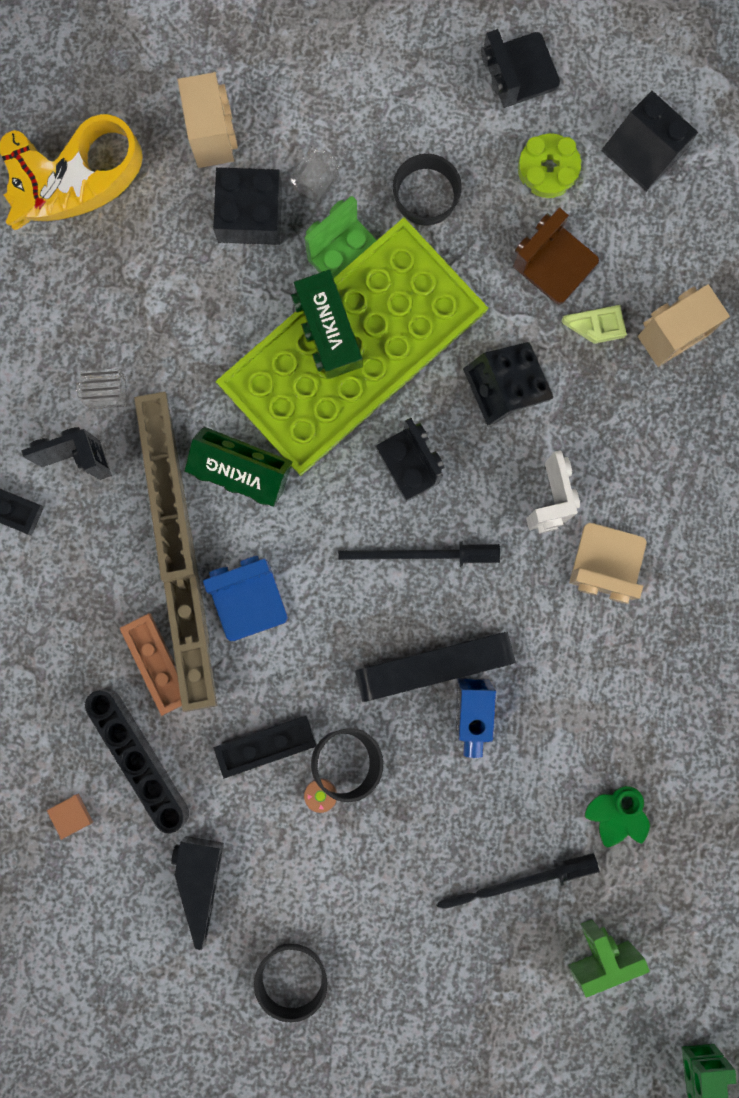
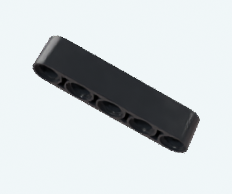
[354,631,516,702]
[85,689,189,834]

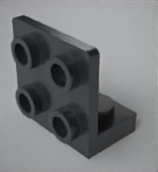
[463,342,553,426]
[375,417,445,502]
[21,427,112,480]

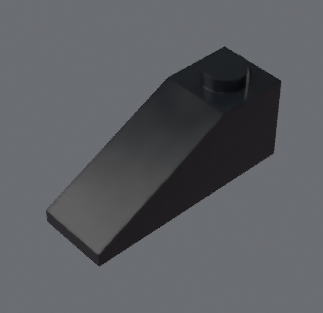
[171,836,224,950]

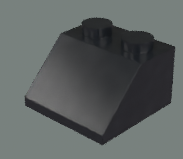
[601,90,698,192]

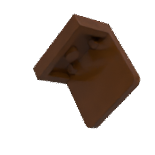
[513,207,599,305]

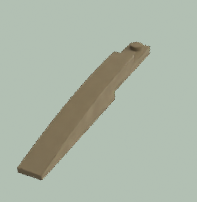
[134,392,217,712]

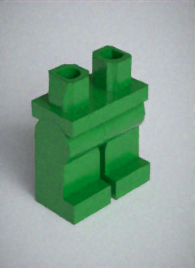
[681,1044,737,1098]

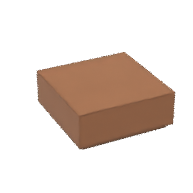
[47,793,93,840]

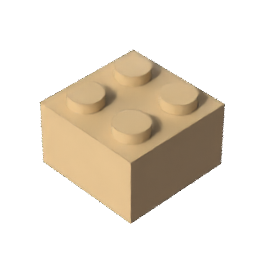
[177,72,238,168]
[638,284,730,367]

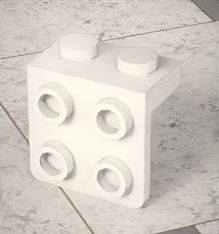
[526,450,580,534]

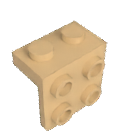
[569,523,647,604]

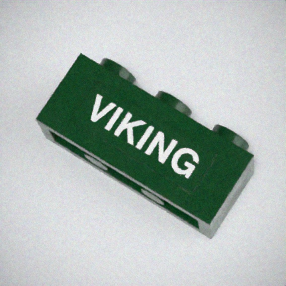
[291,269,363,380]
[184,426,293,507]

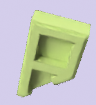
[562,305,627,344]

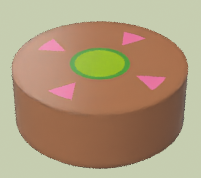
[304,778,337,813]

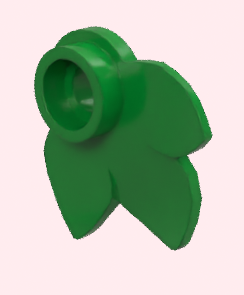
[585,786,650,848]

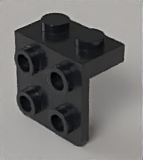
[481,29,560,108]

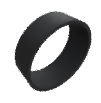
[393,154,462,226]
[311,728,383,802]
[254,944,328,1023]

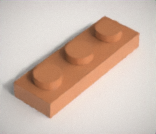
[120,614,182,716]

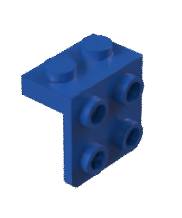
[203,556,288,641]

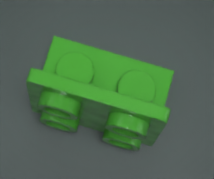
[304,196,377,278]

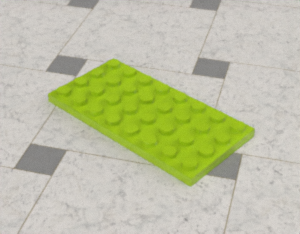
[215,217,488,477]

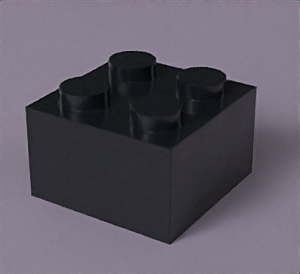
[213,167,282,245]

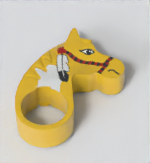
[0,114,143,230]

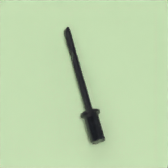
[338,541,500,567]
[436,853,600,909]

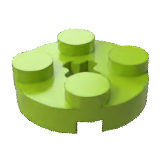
[518,133,581,198]

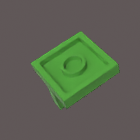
[568,919,650,998]

